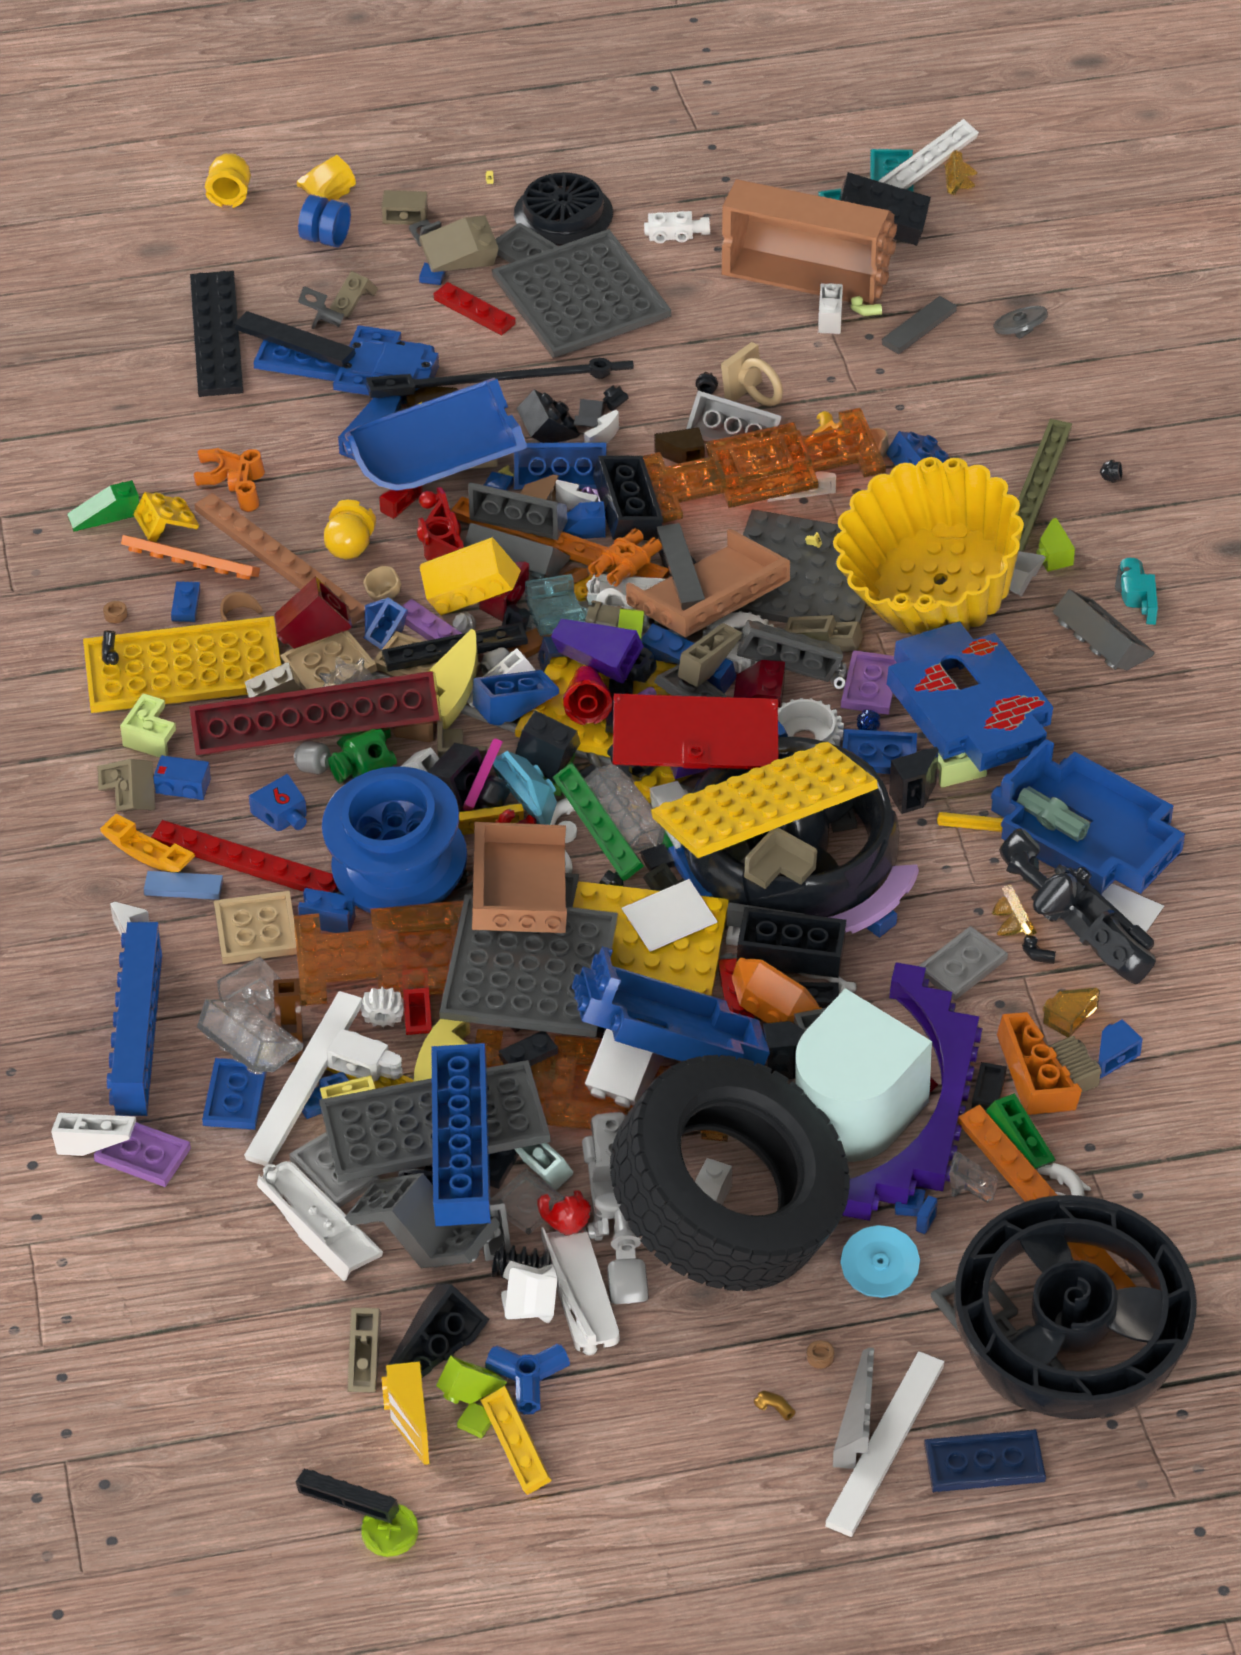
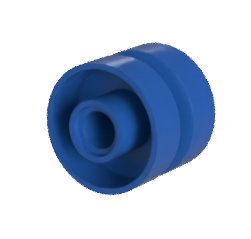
[298,194,351,248]

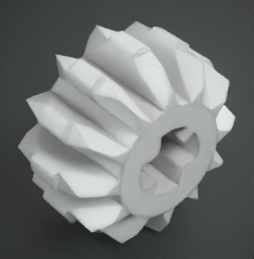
[360,986,404,1028]

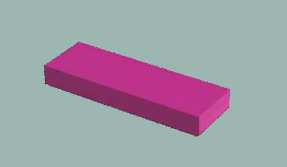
[463,738,503,811]

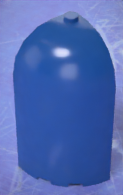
[343,378,527,491]

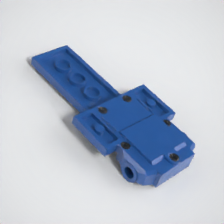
[254,325,439,404]

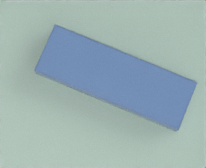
[144,871,223,900]

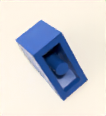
[562,501,606,539]
[1098,1019,1143,1079]

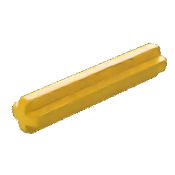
[937,812,1003,832]

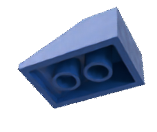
[472,670,559,725]

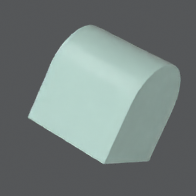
[796,988,932,1162]

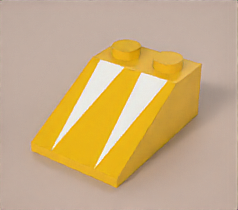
[381,1362,429,1465]

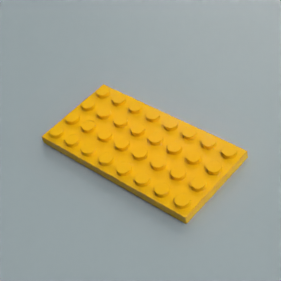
[83,616,281,713]
[651,742,878,858]

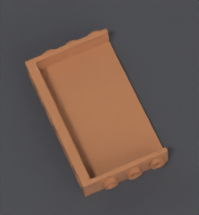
[626,529,790,637]
[472,822,567,933]

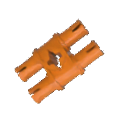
[588,528,662,587]

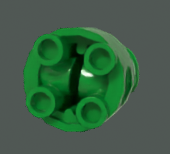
[328,729,397,784]

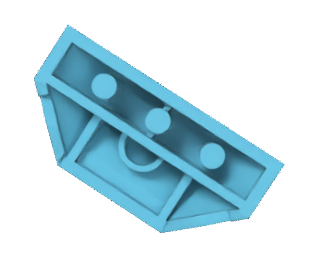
[492,751,557,825]

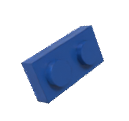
[171,581,201,622]

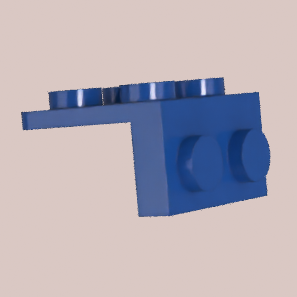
[886,431,949,466]

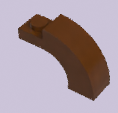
[273,978,304,1063]

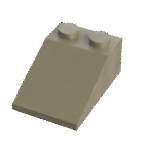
[419,215,499,272]

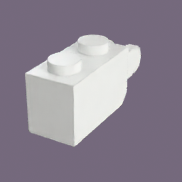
[327,1028,403,1081]

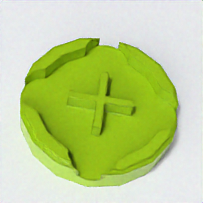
[361,1504,418,1557]

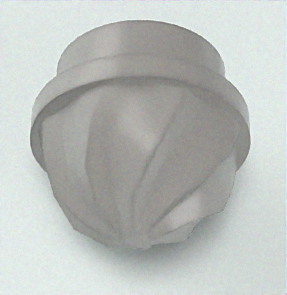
[452,612,476,634]

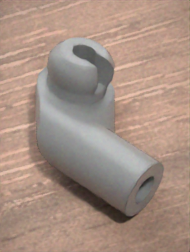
[830,662,849,689]

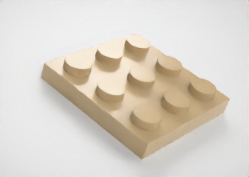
[280,630,377,690]
[214,891,299,964]

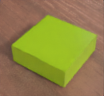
[457,1402,491,1439]

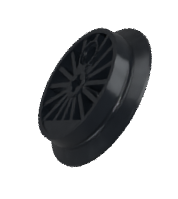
[514,172,613,246]

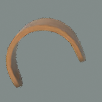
[220,592,263,622]

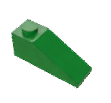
[67,480,139,532]
[986,1093,1056,1169]

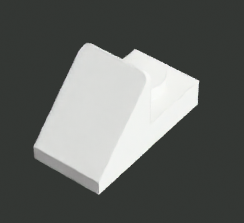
[110,902,149,935]

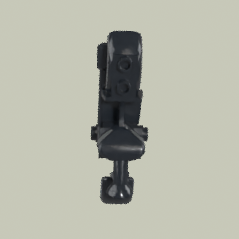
[999,828,1156,985]

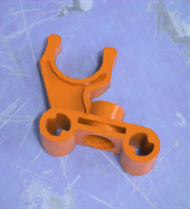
[194,448,265,512]

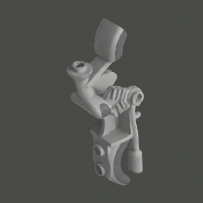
[582,1112,649,1304]

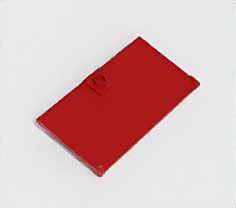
[612,694,779,769]

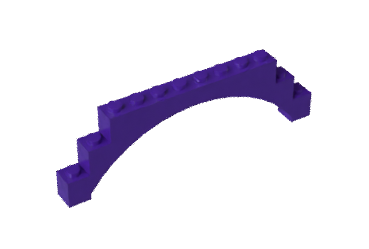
[842,962,983,1221]

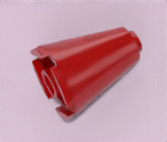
[563,666,612,725]

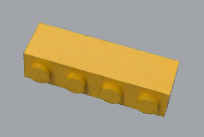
[420,537,521,616]

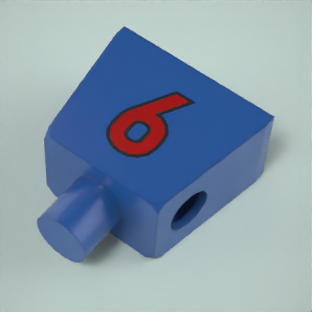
[249,774,307,831]

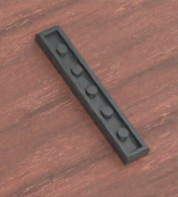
[657,523,705,610]

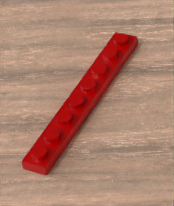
[151,820,339,893]

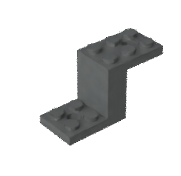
[344,1173,500,1269]

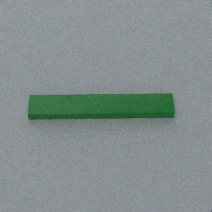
[553,762,644,881]

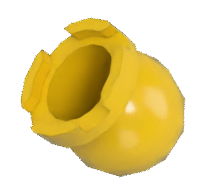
[205,153,251,208]
[324,499,376,560]

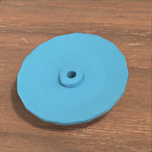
[840,1225,920,1298]

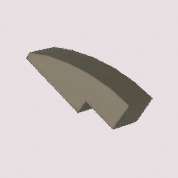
[785,615,864,652]

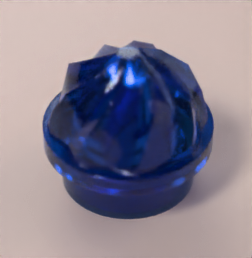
[856,709,881,731]

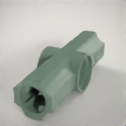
[1016,786,1090,842]

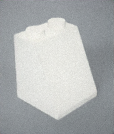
[585,1029,665,1108]

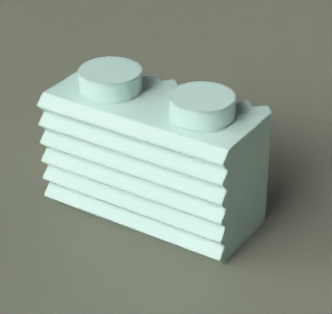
[515,1143,574,1190]

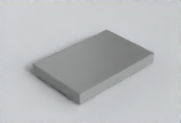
[919,926,1008,1000]
[289,1132,379,1208]

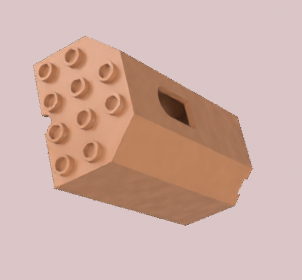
[722,179,897,305]

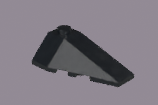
[385,1283,490,1378]

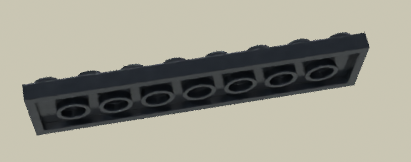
[190,270,244,397]

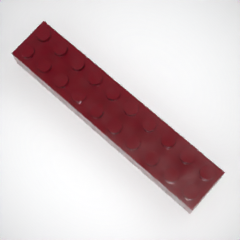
[189,671,442,757]

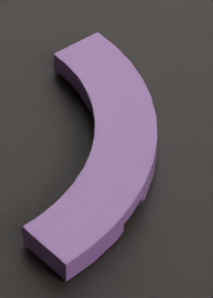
[829,864,919,934]

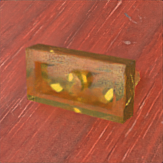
[945,150,977,195]
[992,884,1037,936]

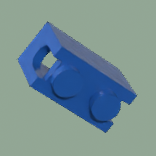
[298,888,356,935]

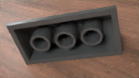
[468,482,567,540]
[464,523,570,580]
[1052,589,1155,671]
[737,620,843,682]

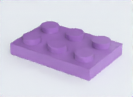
[841,650,896,715]
[94,1122,191,1187]

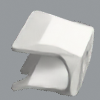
[501,1261,558,1323]

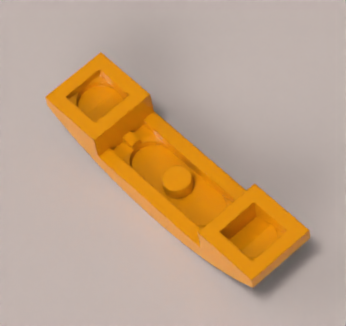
[100,814,195,872]

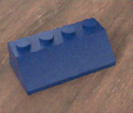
[514,443,607,490]

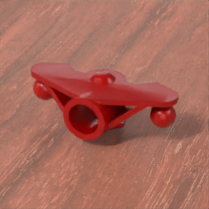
[417,487,464,561]

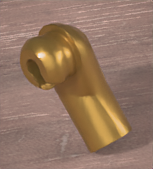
[754,1390,796,1421]

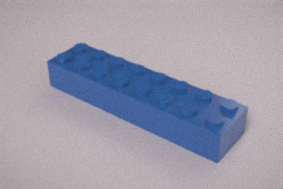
[107,922,163,1116]
[431,1043,491,1226]

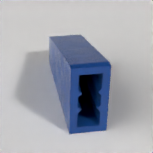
[338,396,402,460]

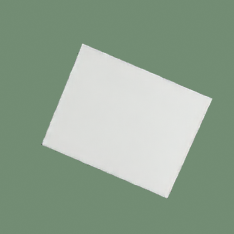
[622,879,718,952]
[1101,884,1164,932]

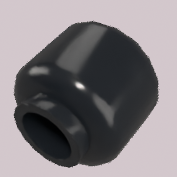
[477,775,510,809]

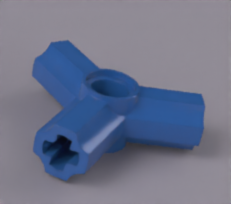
[485,1344,570,1415]

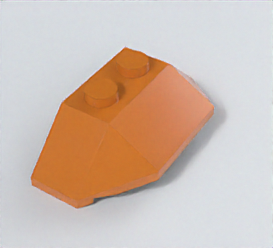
[732,958,822,1023]

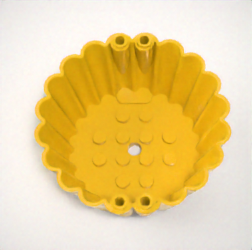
[833,457,1024,636]

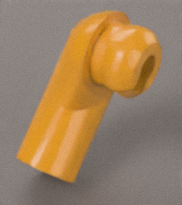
[573,574,593,601]

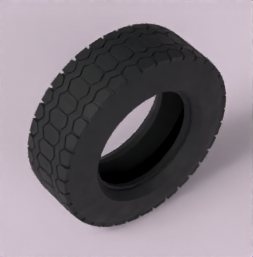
[610,1055,850,1291]

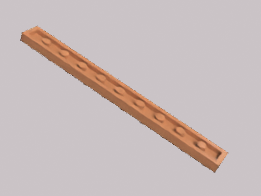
[194,493,365,625]

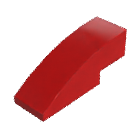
[402,973,432,1035]

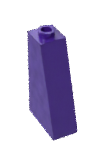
[551,619,643,683]

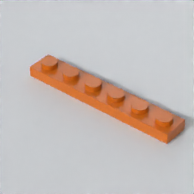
[121,535,260,580]

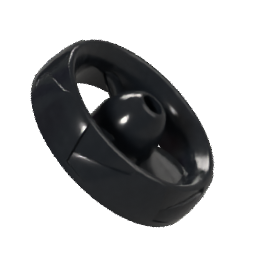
[683,737,900,917]
[954,1195,1197,1419]

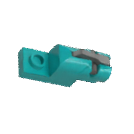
[1115,558,1158,625]

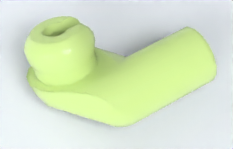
[850,296,882,316]

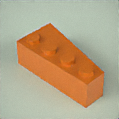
[997,1012,1082,1115]

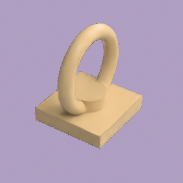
[721,342,783,407]

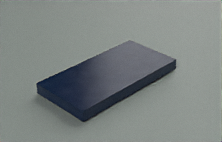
[924,1429,1046,1492]

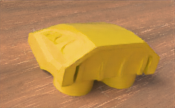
[297,155,356,201]

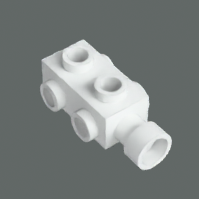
[644,211,710,243]

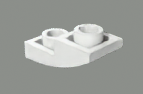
[584,410,619,443]
[556,480,598,510]

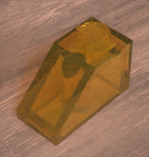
[1042,988,1100,1038]

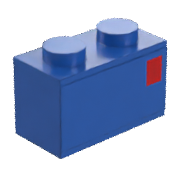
[153,755,211,800]

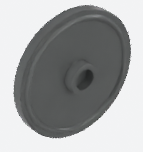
[993,306,1048,339]

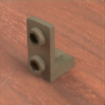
[330,271,378,318]

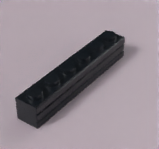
[295,1468,399,1524]

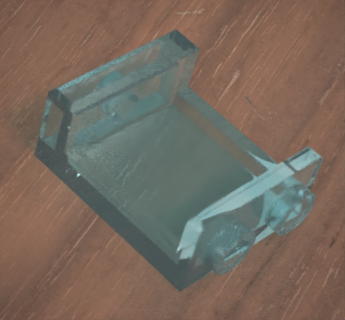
[525,574,587,636]

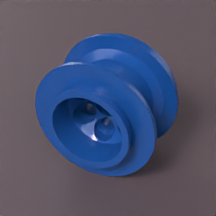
[322,766,467,918]

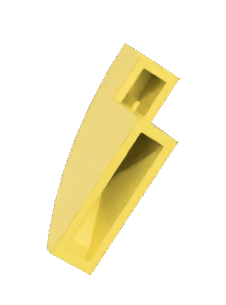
[428,629,478,729]
[413,1019,470,1082]

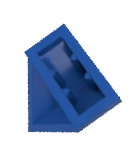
[363,597,408,650]

